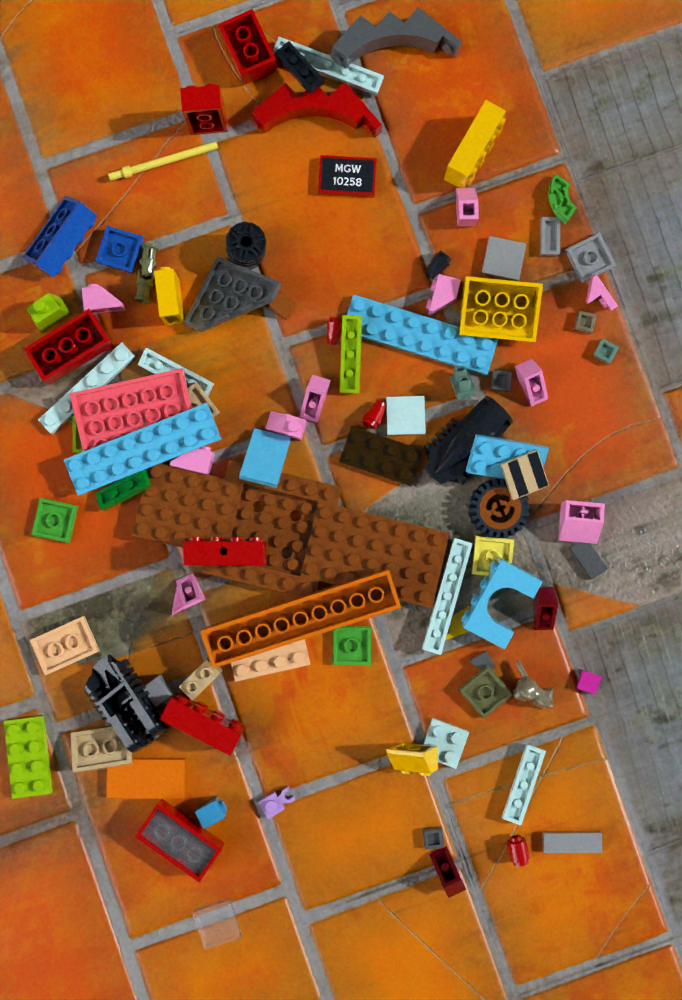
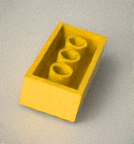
[444,100,506,188]

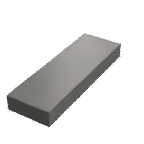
[542,831,602,853]

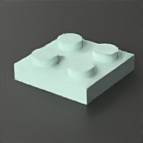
[423,718,469,769]

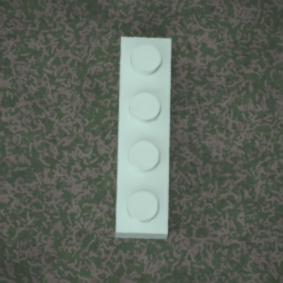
[138,348,214,396]
[502,743,546,825]

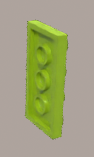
[3,715,53,799]

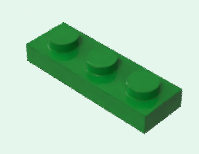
[96,470,151,511]

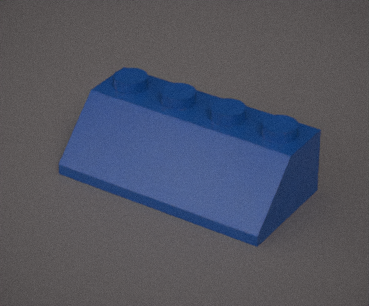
[22,196,97,278]

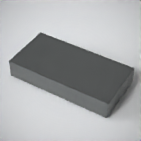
[569,542,608,580]

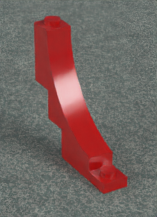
[251,82,382,137]

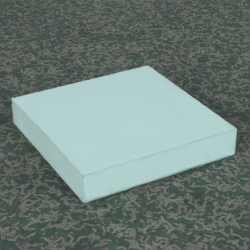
[386,396,426,436]

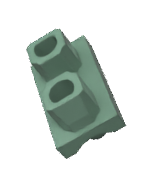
[450,366,476,400]

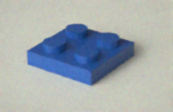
[95,226,144,274]

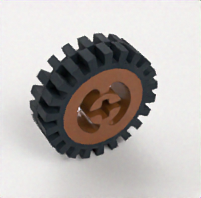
[468,478,530,538]

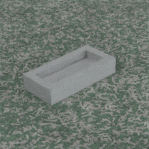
[540,217,561,257]

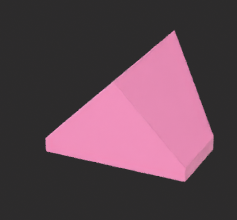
[171,573,206,616]

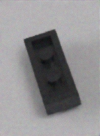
[274,41,325,95]

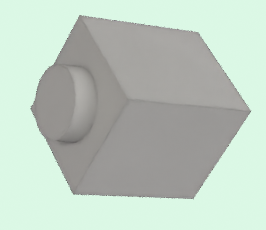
[144,674,175,707]

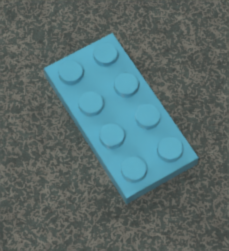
[466,434,549,479]

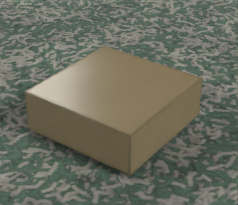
[573,310,597,334]

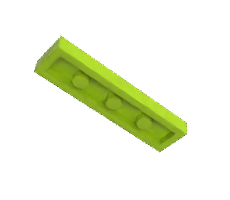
[340,315,362,393]

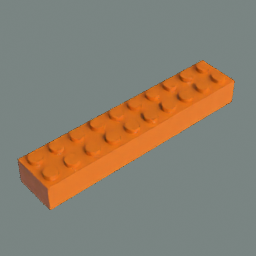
[200,568,401,669]

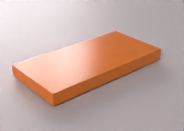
[106,758,186,799]

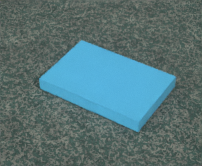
[239,428,291,488]

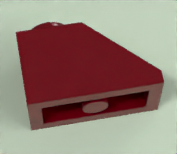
[533,587,558,630]
[429,846,466,898]

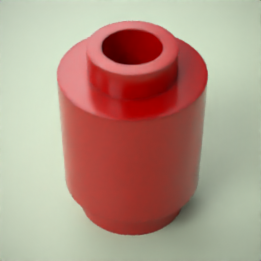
[507,835,530,867]

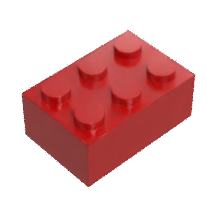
[218,9,277,85]
[180,84,228,135]

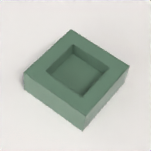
[592,338,619,365]

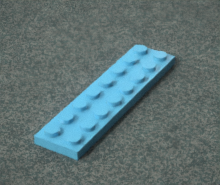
[347,294,498,376]
[64,403,222,496]

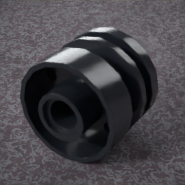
[226,222,266,270]

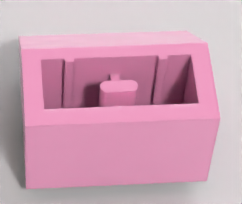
[558,500,605,544]

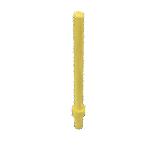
[108,141,218,181]

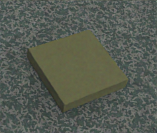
[458,664,513,719]

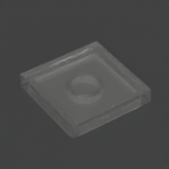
[193,898,242,950]

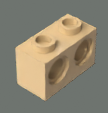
[179,658,223,701]

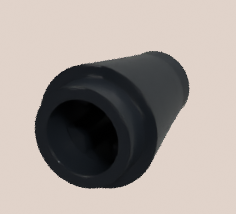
[424,250,451,280]

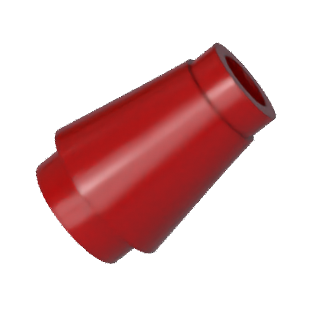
[327,317,342,346]
[362,400,386,430]

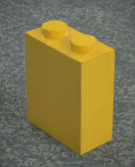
[154,267,184,325]

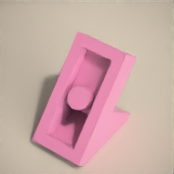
[586,273,618,311]

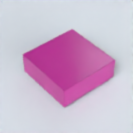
[576,669,602,695]

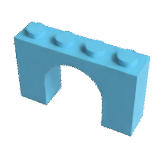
[461,557,543,649]

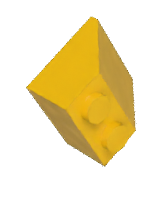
[387,743,438,776]

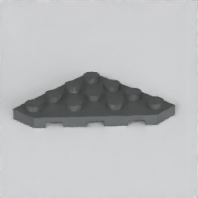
[183,256,282,332]

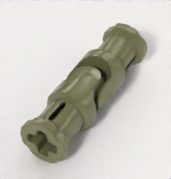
[133,243,159,303]

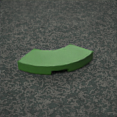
[548,174,577,225]

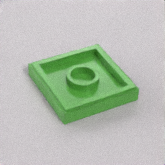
[31,498,79,543]
[333,626,371,665]

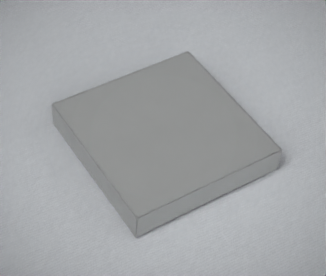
[565,232,617,284]
[481,236,526,281]

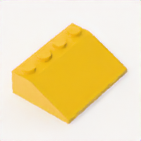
[459,276,543,342]

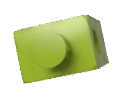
[26,293,71,333]

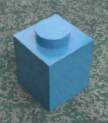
[195,796,227,829]

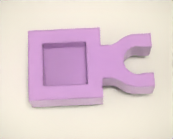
[258,786,295,819]

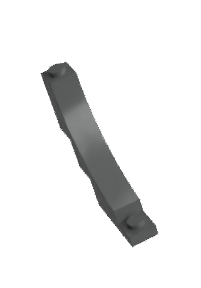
[331,8,462,69]

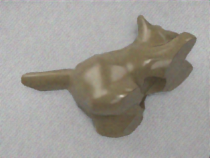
[512,660,554,710]

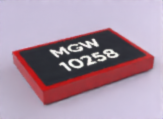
[318,155,377,197]

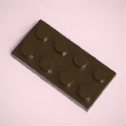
[339,426,424,487]

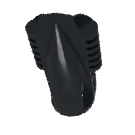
[424,396,513,485]
[84,654,169,753]

